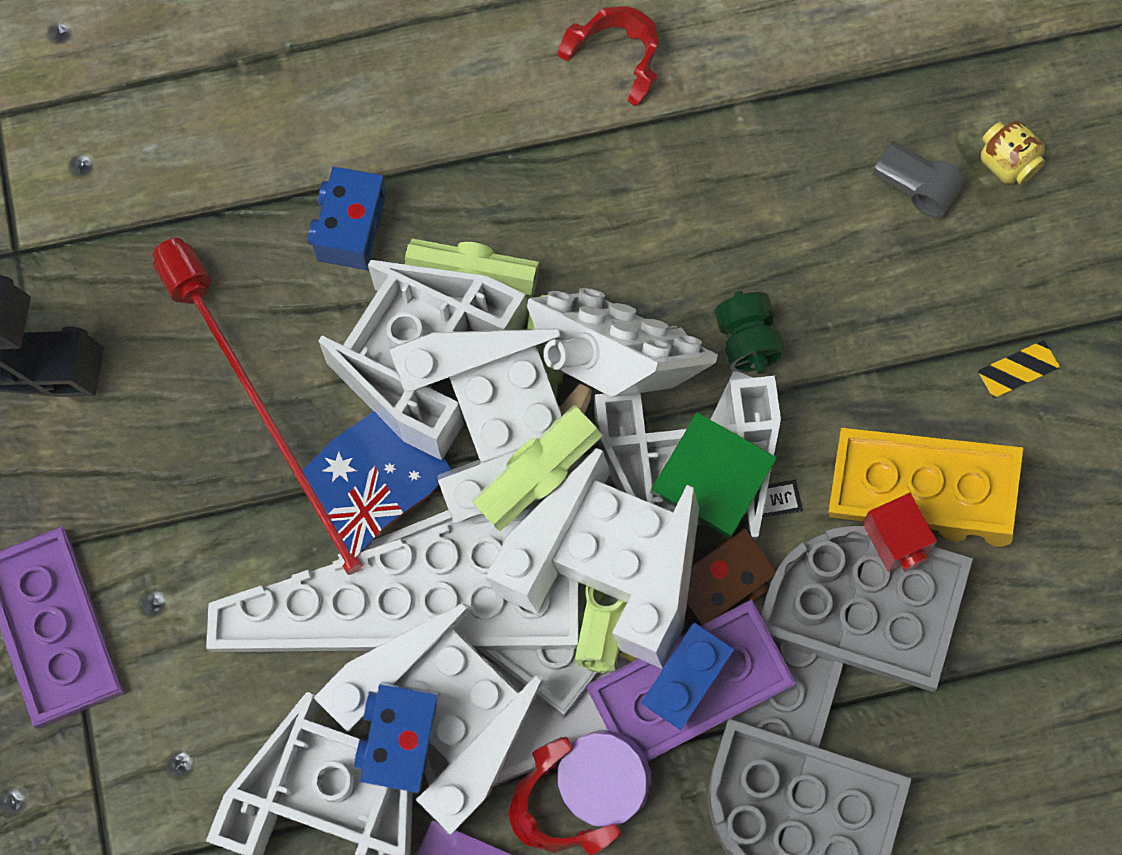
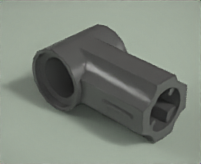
[873,141,966,218]

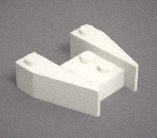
[319,260,529,460]
[389,328,562,523]
[594,376,781,542]
[486,448,699,669]
[314,603,544,835]
[206,692,413,855]

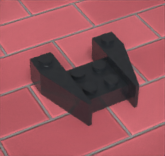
[0,275,104,397]

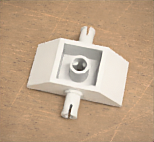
[527,288,718,397]

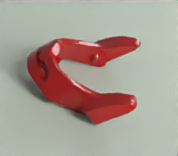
[558,6,659,106]
[508,737,621,855]

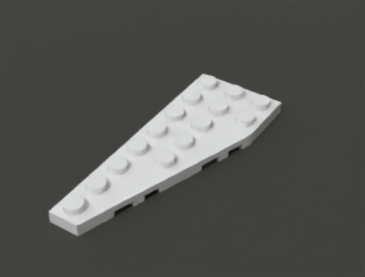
[206,509,579,652]

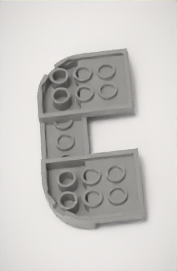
[708,526,973,855]

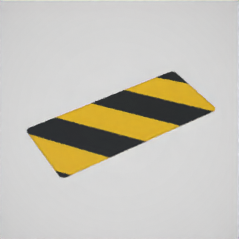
[978,340,1060,398]

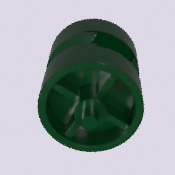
[714,291,786,374]

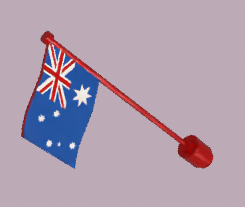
[152,238,451,575]

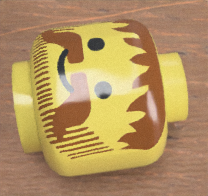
[981,121,1046,185]

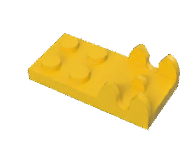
[828,428,1023,547]

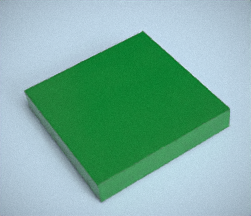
[650,412,777,538]

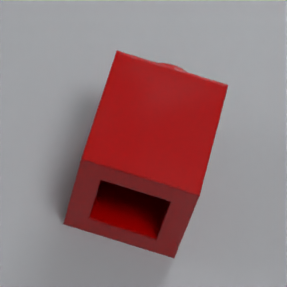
[862,492,937,572]

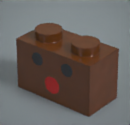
[685,528,776,626]

